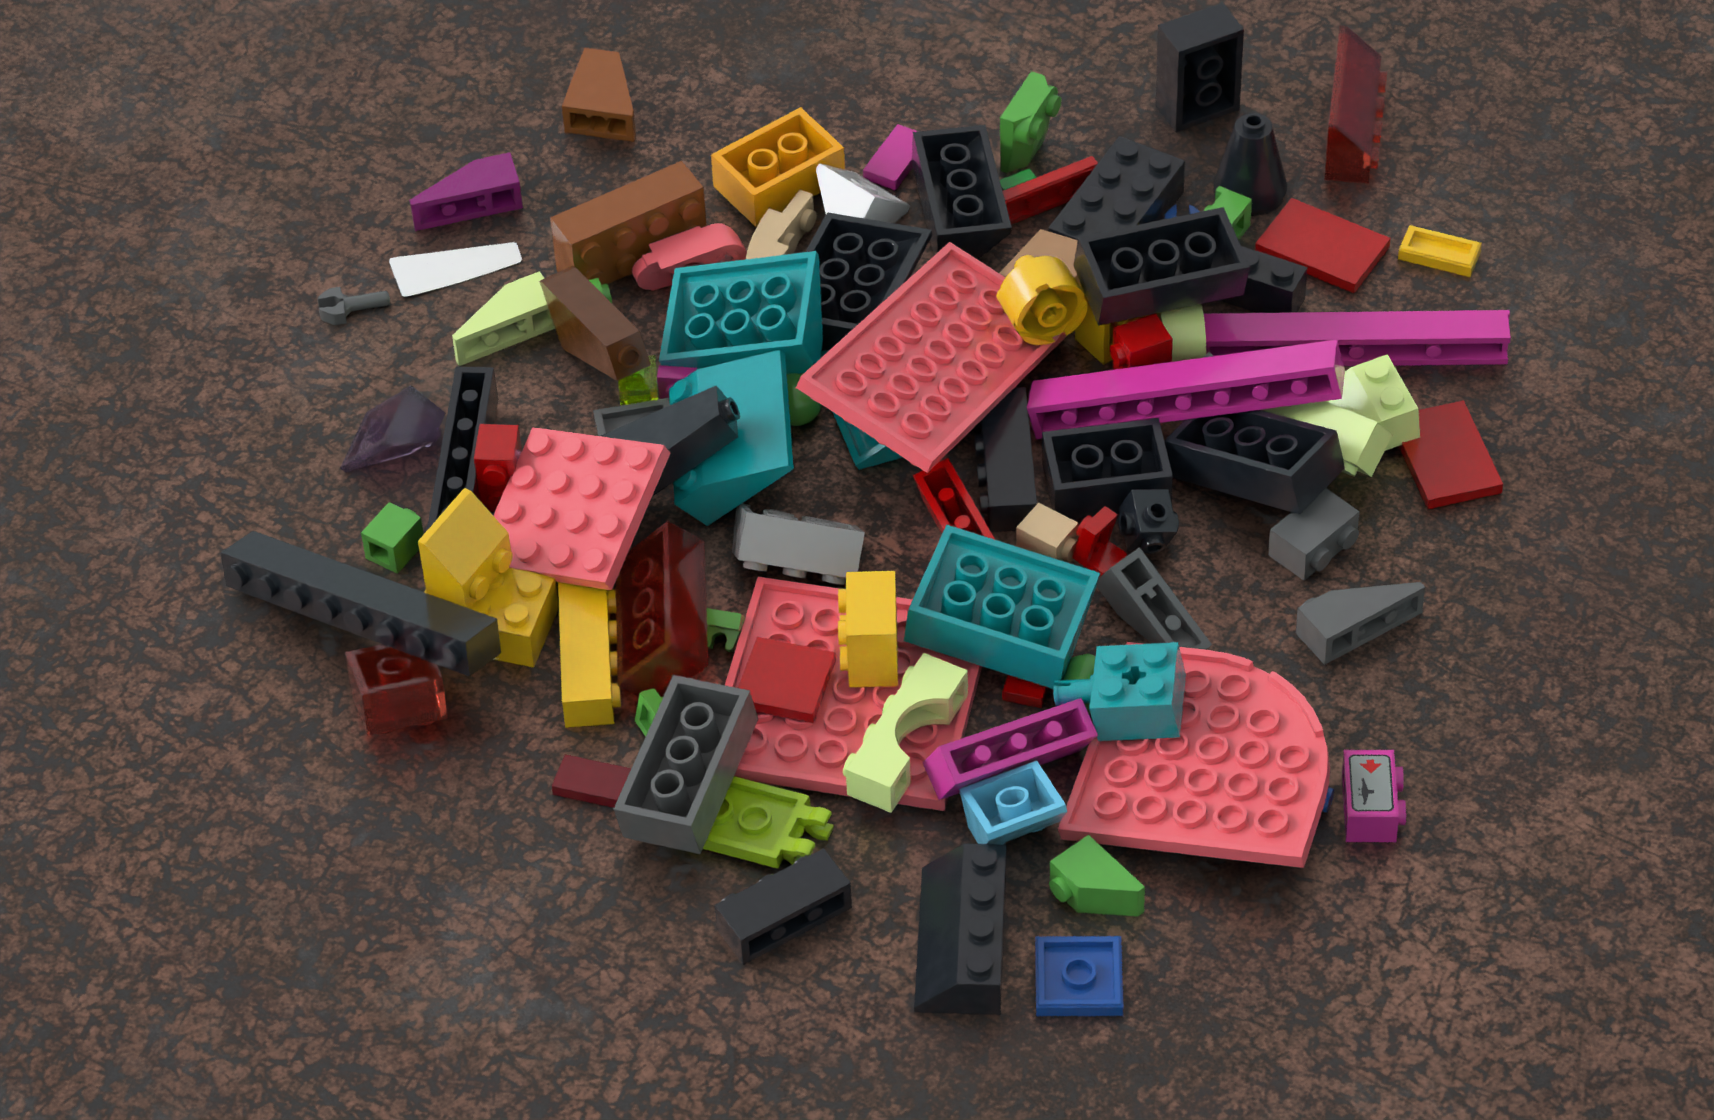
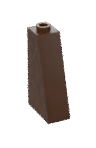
[539,266,651,381]

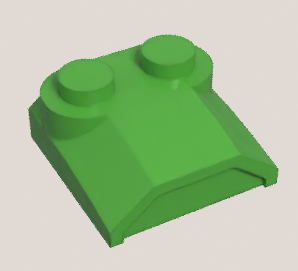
[1000,71,1061,173]

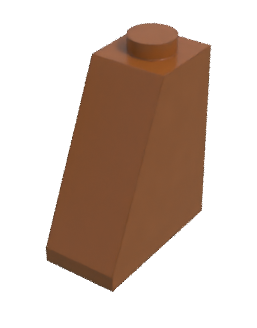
[562,47,636,142]

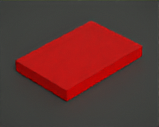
[1255,198,1391,293]
[1399,400,1503,509]

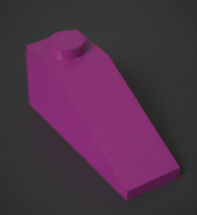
[410,152,523,231]

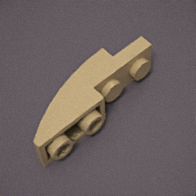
[746,190,817,259]

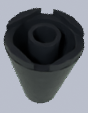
[1213,113,1287,216]

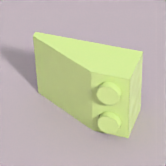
[1326,354,1420,451]

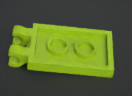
[703,776,834,869]

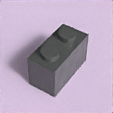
[1268,488,1360,580]

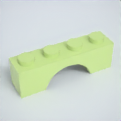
[843,653,968,813]

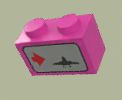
[1341,750,1406,842]

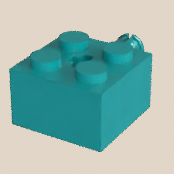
[1053,642,1186,741]

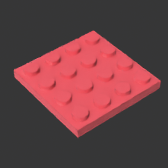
[493,427,671,590]

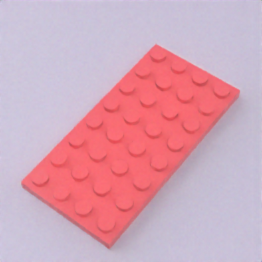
[796,242,1068,473]

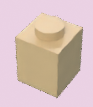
[1016,503,1078,562]

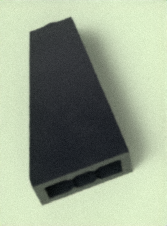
[601,385,740,496]

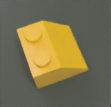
[418,488,513,609]

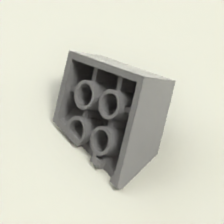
[732,503,865,585]

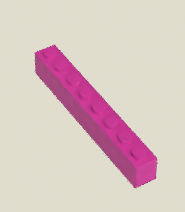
[1027,340,1345,439]

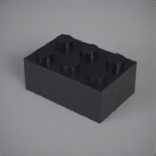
[1155,3,1244,132]
[1042,418,1173,519]

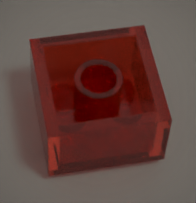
[345,644,448,736]

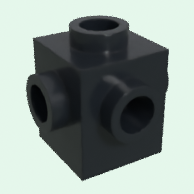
[1118,489,1179,554]

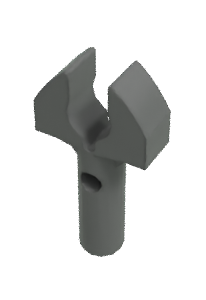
[317,287,390,325]

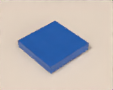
[1035,936,1123,1016]

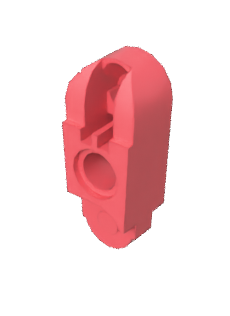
[632,223,747,291]

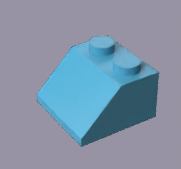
[959,760,1067,844]

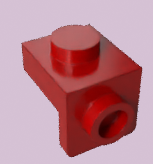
[1072,506,1127,577]

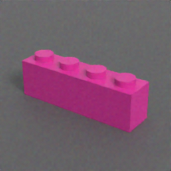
[922,698,1098,800]

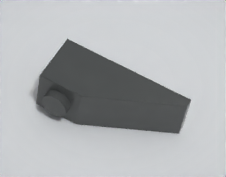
[1097,547,1212,650]
[1296,582,1425,665]

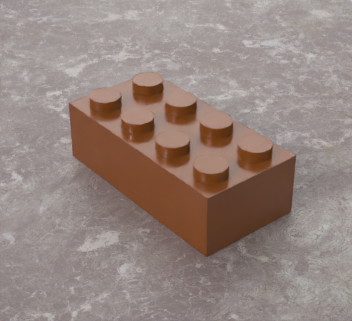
[550,161,707,285]

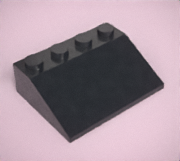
[806,212,932,351]

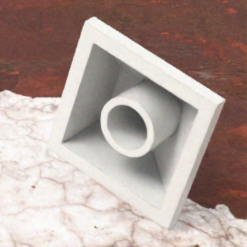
[816,163,911,223]

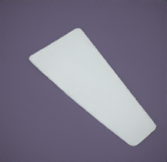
[389,242,522,297]

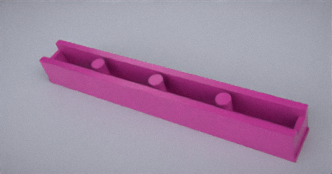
[1204,310,1511,366]

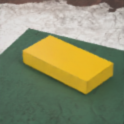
[1398,225,1482,277]

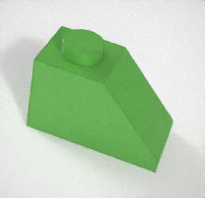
[1049,835,1145,916]

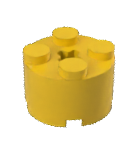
[997,255,1088,345]

